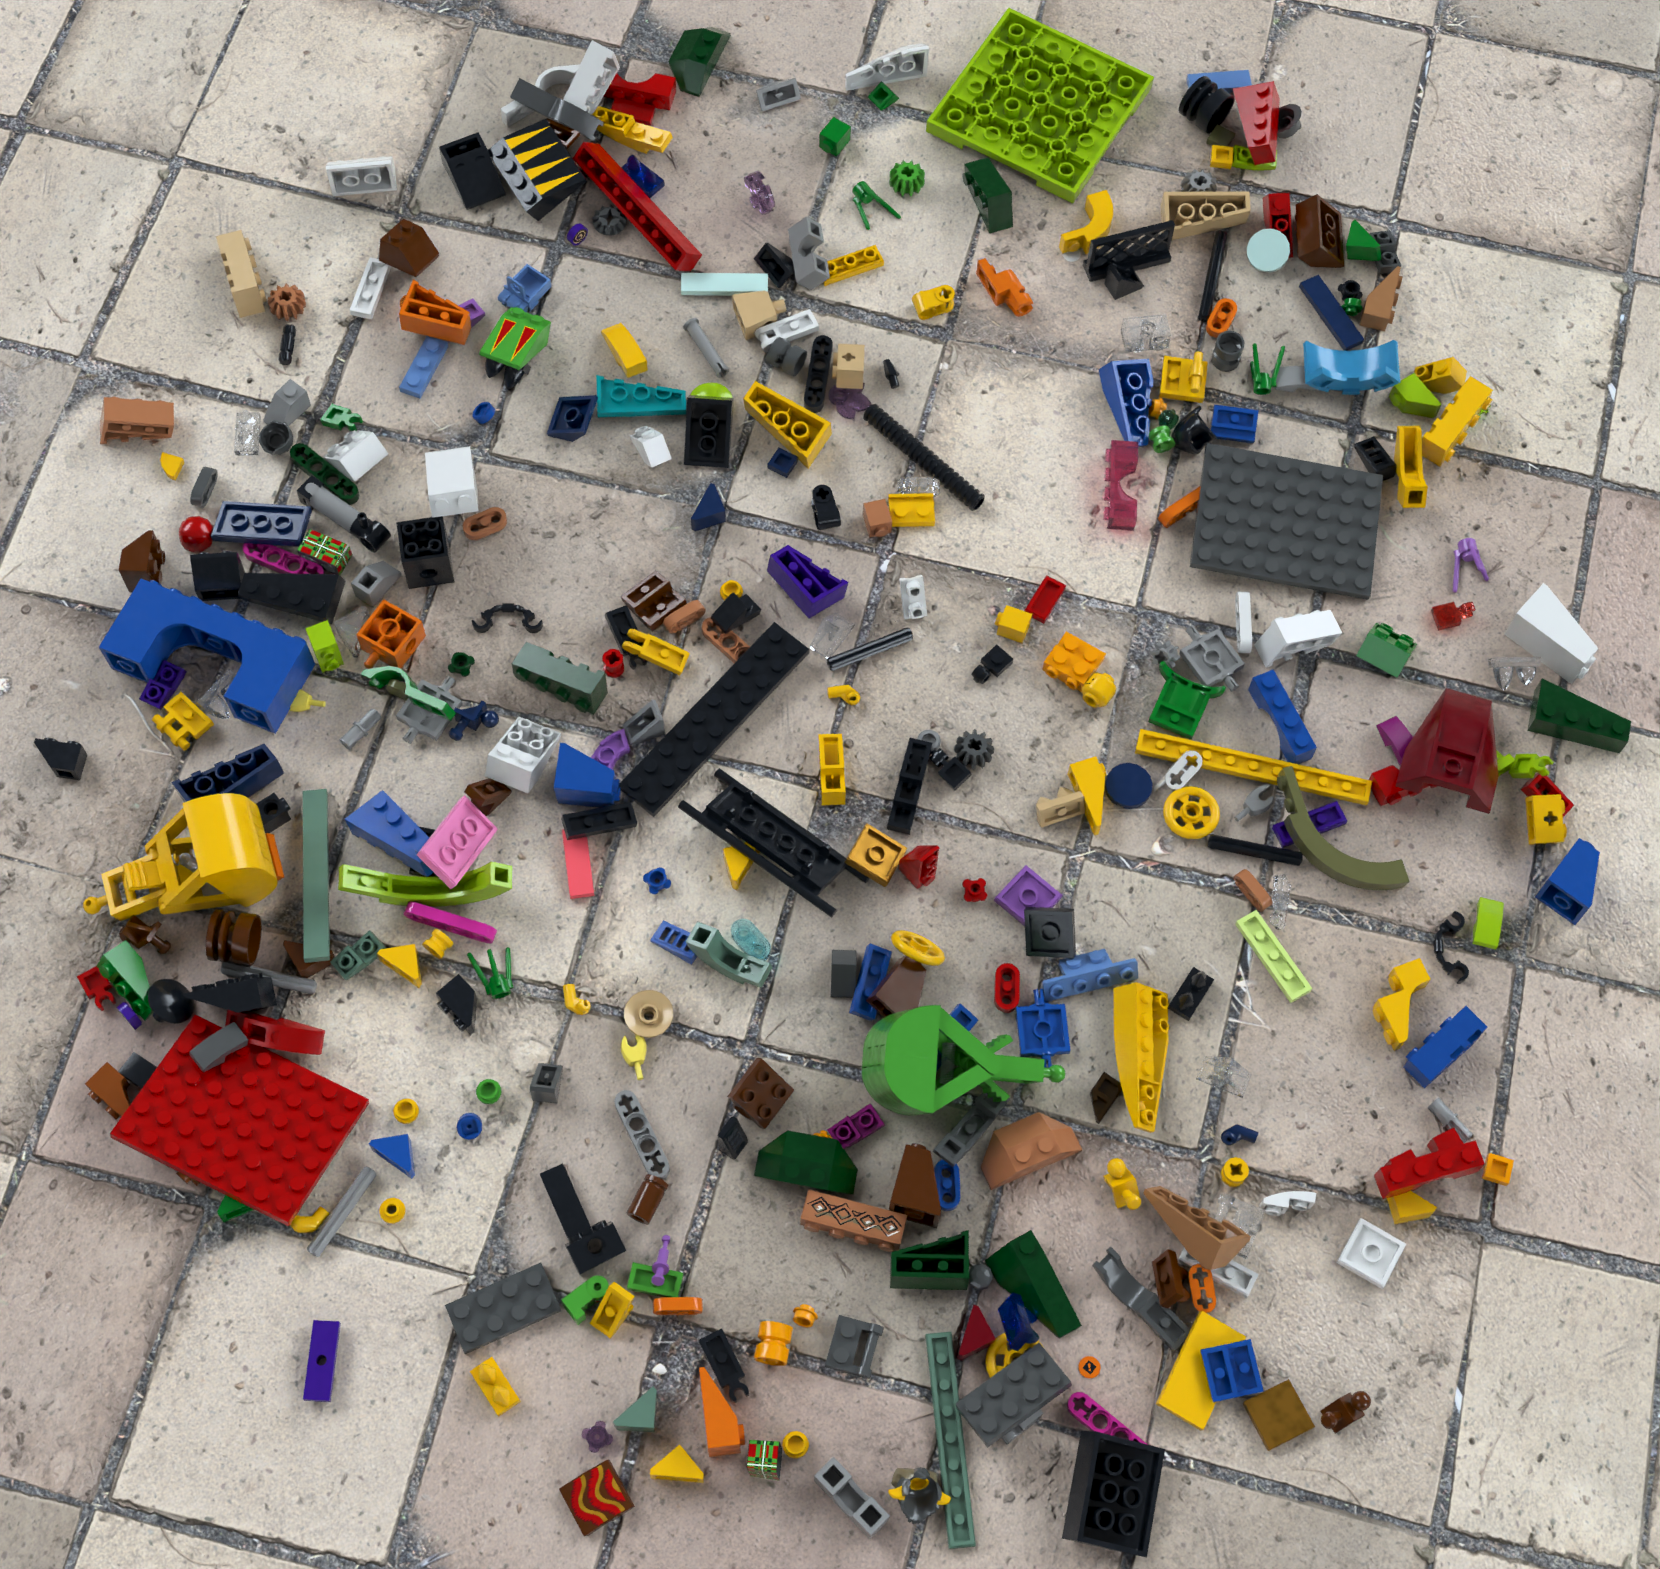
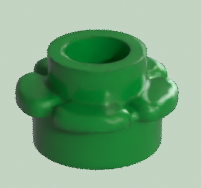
[1341,298,1363,316]

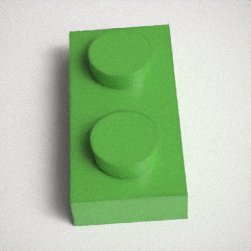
[627,1262,683,1297]

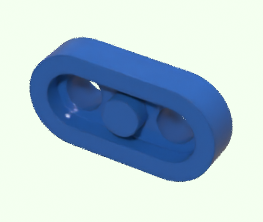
[934,1160,961,1211]

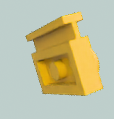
[888,493,935,527]

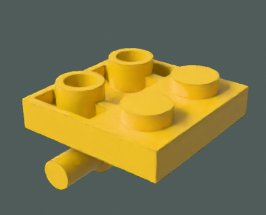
[1159,351,1208,403]

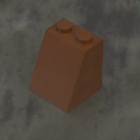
[889,1143,941,1229]

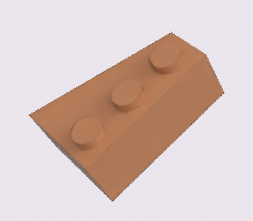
[100,397,174,444]

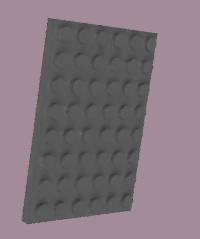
[1190,443,1383,600]

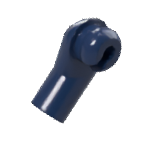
[1221,1124,1258,1146]

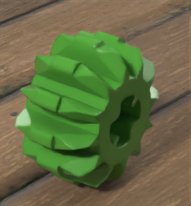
[889,160,925,197]

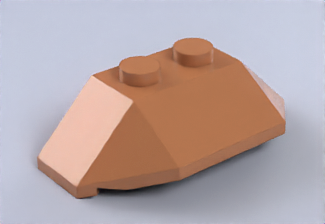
[980,1112,1082,1190]

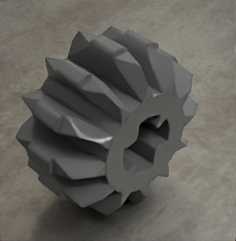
[954,729,994,770]

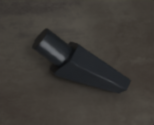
[883,359,899,389]

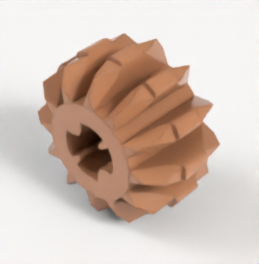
[268,283,306,322]

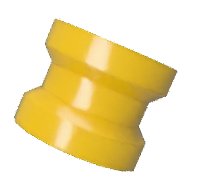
[422,928,454,959]
[1221,1157,1249,1187]

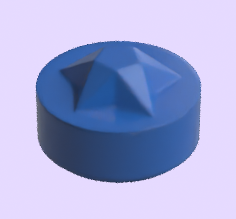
[473,402,495,424]
[457,1113,482,1140]

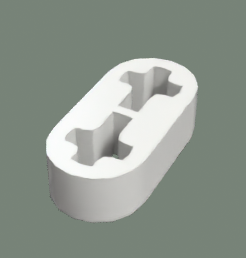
[1165,750,1203,790]

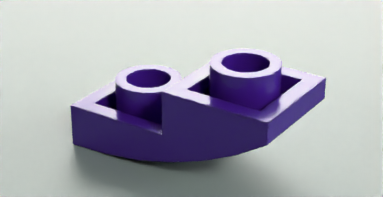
[139,660,187,710]

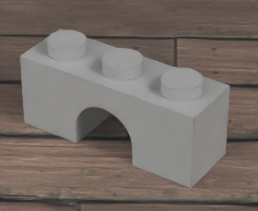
[788,217,830,290]
[814,1457,890,1539]

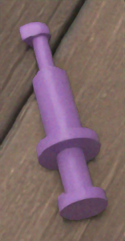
[651,1235,670,1286]

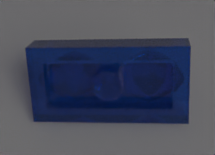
[621,155,665,198]
[998,1293,1040,1351]

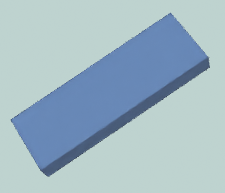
[1186,70,1252,93]

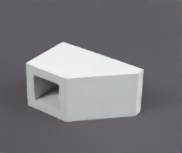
[630,426,672,467]

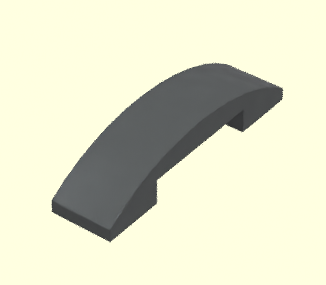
[933,1092,1010,1167]

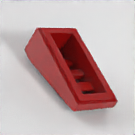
[1520,773,1574,817]

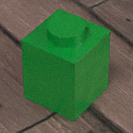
[819,117,851,157]

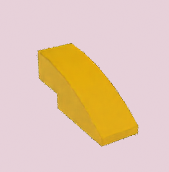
[601,323,648,378]
[818,734,846,805]

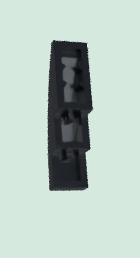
[887,738,932,835]

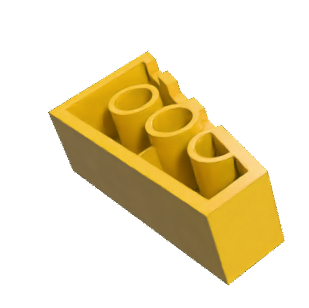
[743,381,832,469]

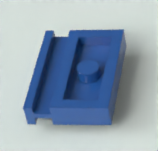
[1211,405,1259,444]

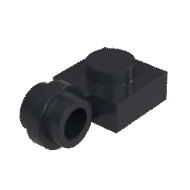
[971,644,1014,684]
[929,748,972,791]

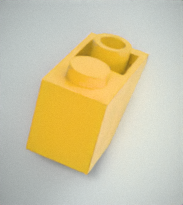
[1414,357,1467,394]

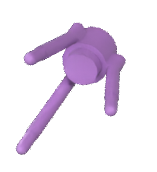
[1453,538,1489,593]

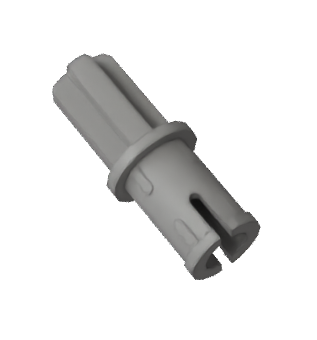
[339,709,381,750]
[1428,1098,1472,1143]

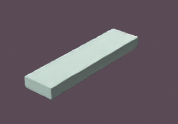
[681,273,768,296]

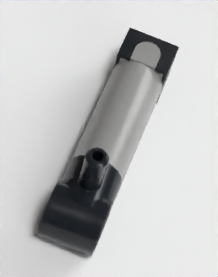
[296,475,391,553]

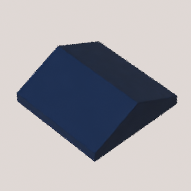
[547,395,598,442]

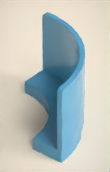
[1303,340,1400,395]

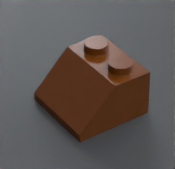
[379,219,439,277]

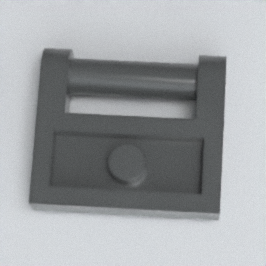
[825,1315,884,1379]

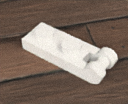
[754,309,819,352]

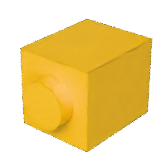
[995,605,1032,644]

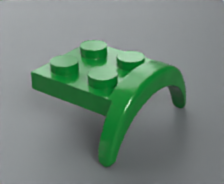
[1148,661,1226,740]

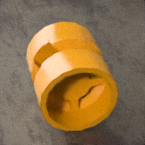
[754,1321,793,1366]

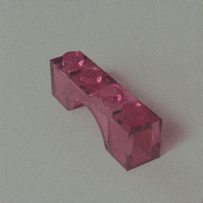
[1103,440,1138,531]

